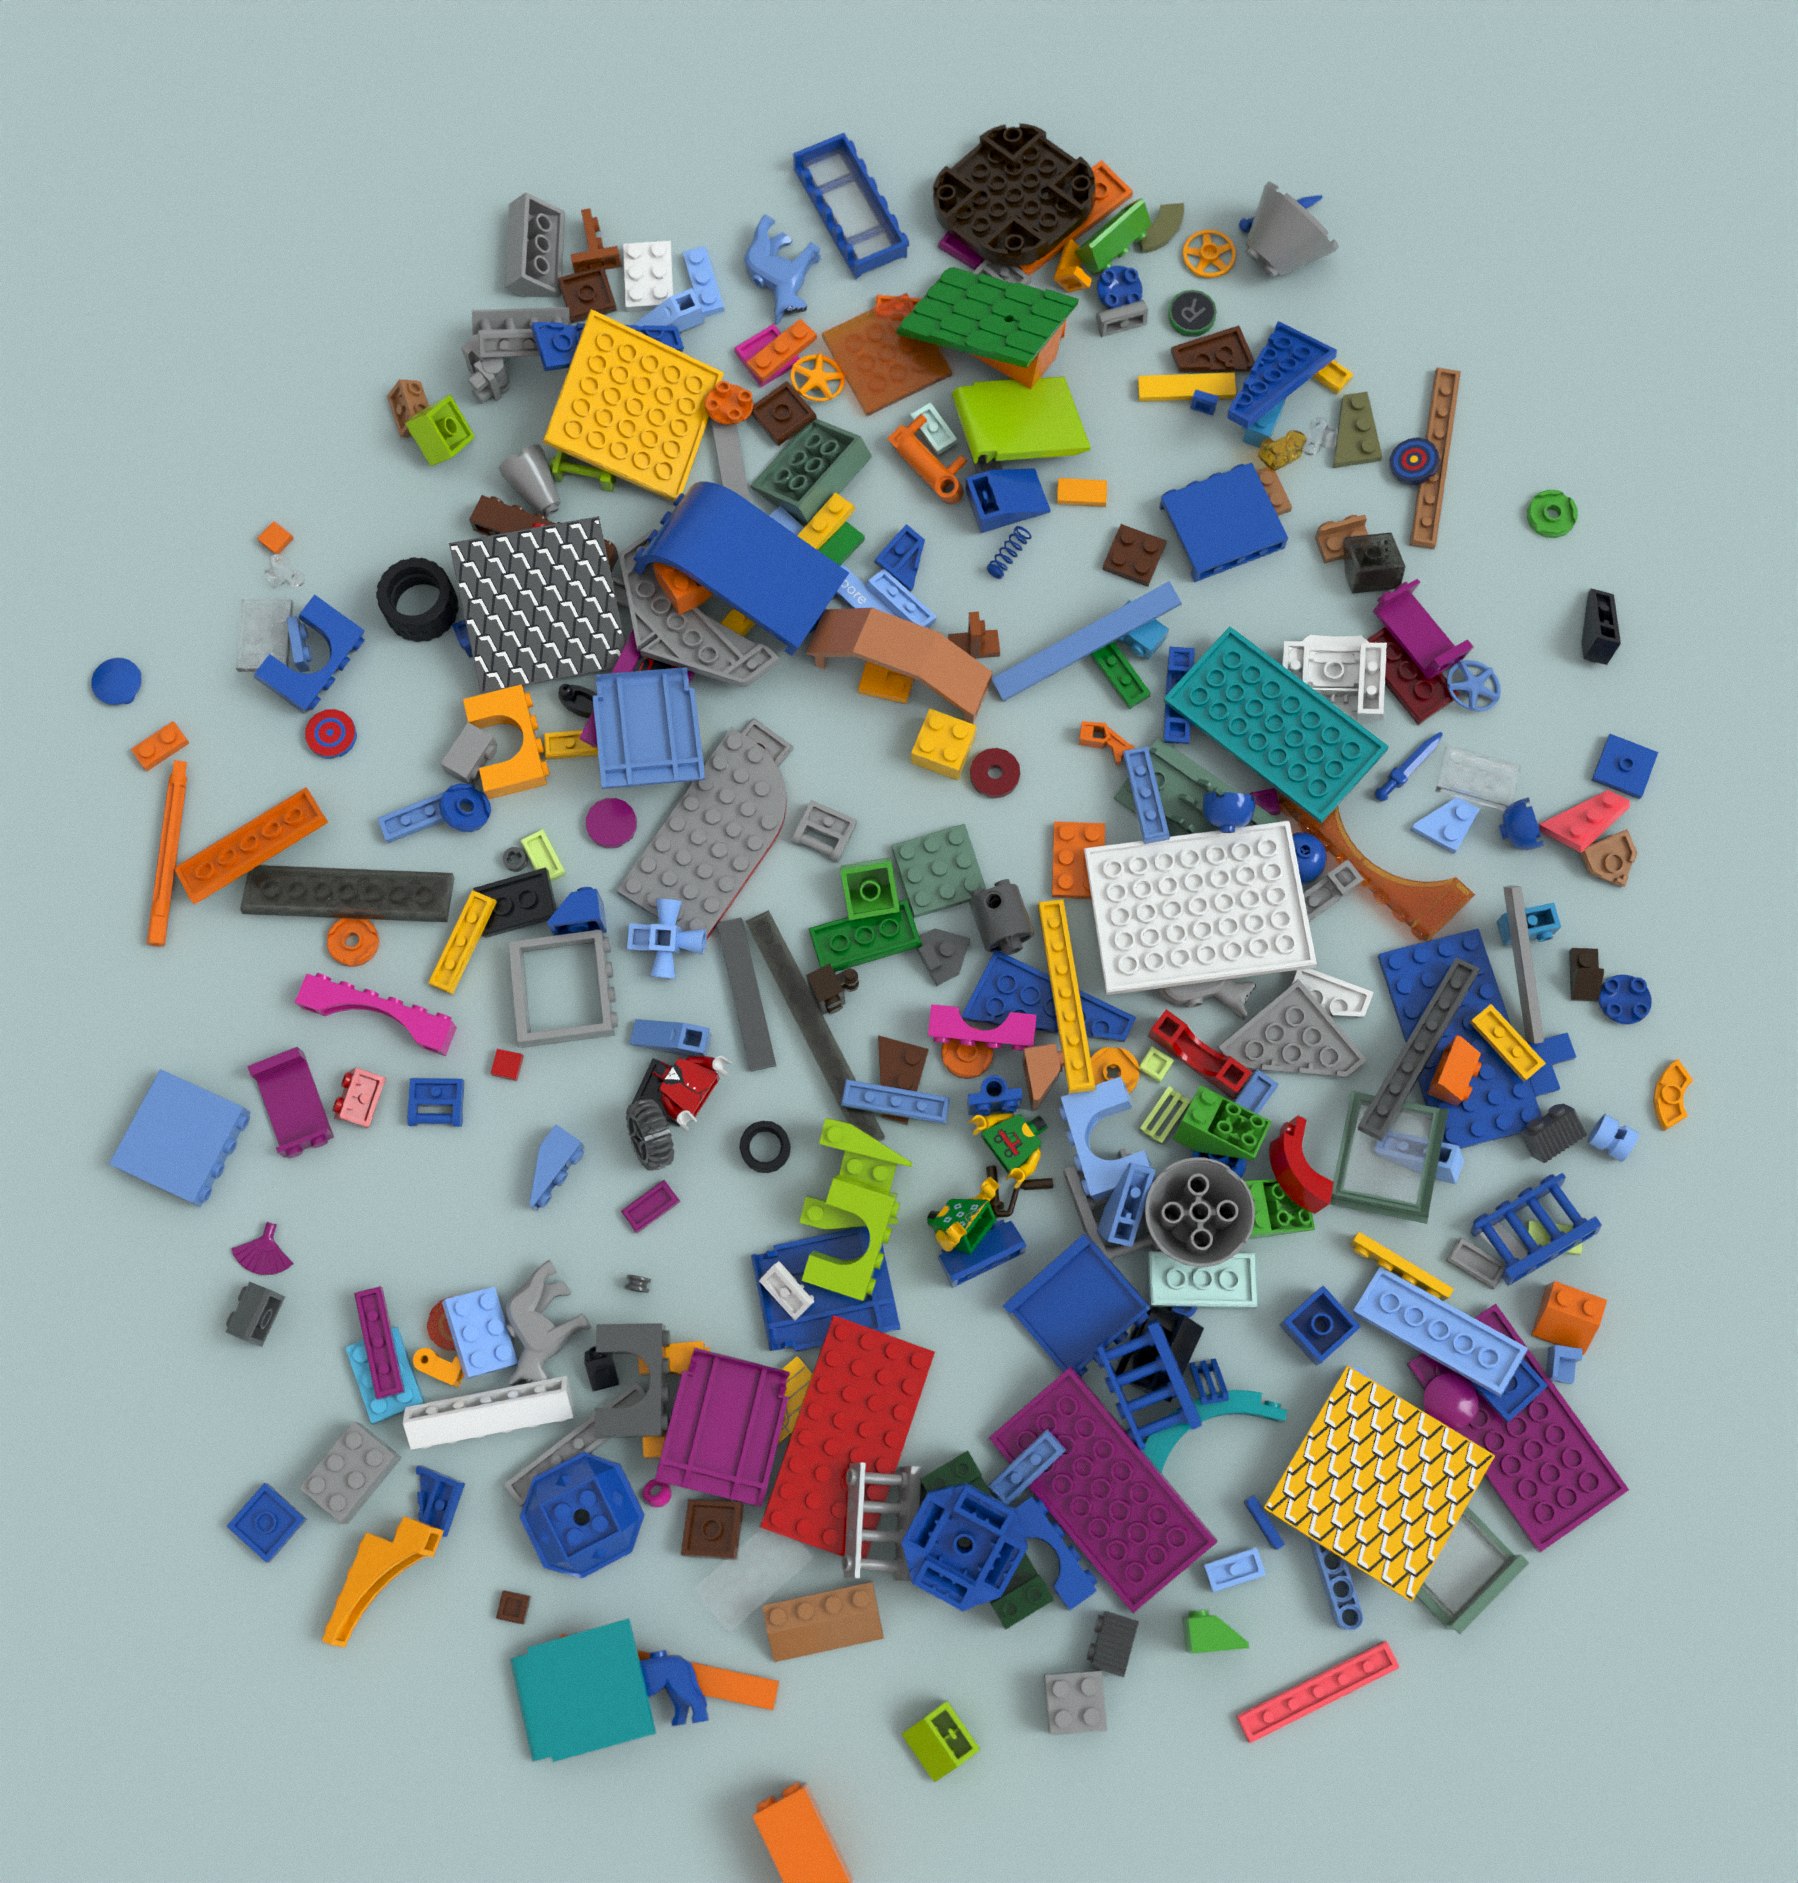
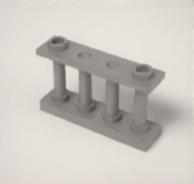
[472,307,569,358]
[1063,1148,1161,1262]
[842,1463,921,1581]

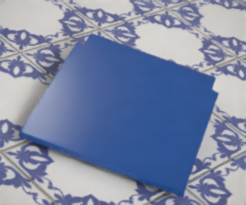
[751,1226,900,1352]

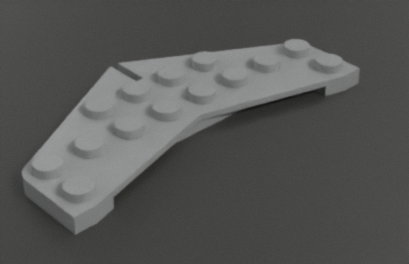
[620,529,780,687]

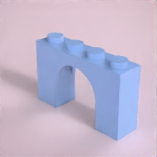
[1059,1076,1156,1202]

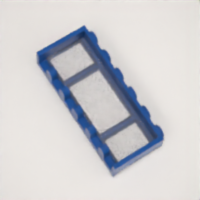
[793,133,909,280]

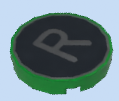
[1168,290,1217,336]

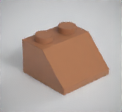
[1022,1043,1064,1111]

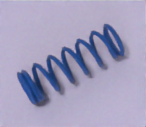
[987,526,1031,579]

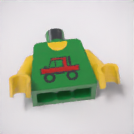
[967,1113,1048,1189]

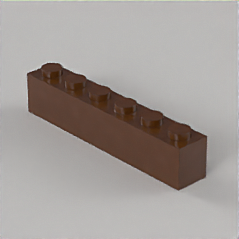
[469,495,619,572]

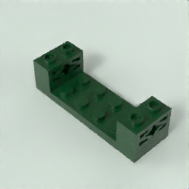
[920,1450,1054,1629]

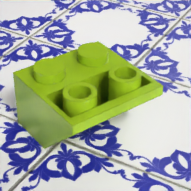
[901,1699,981,1783]

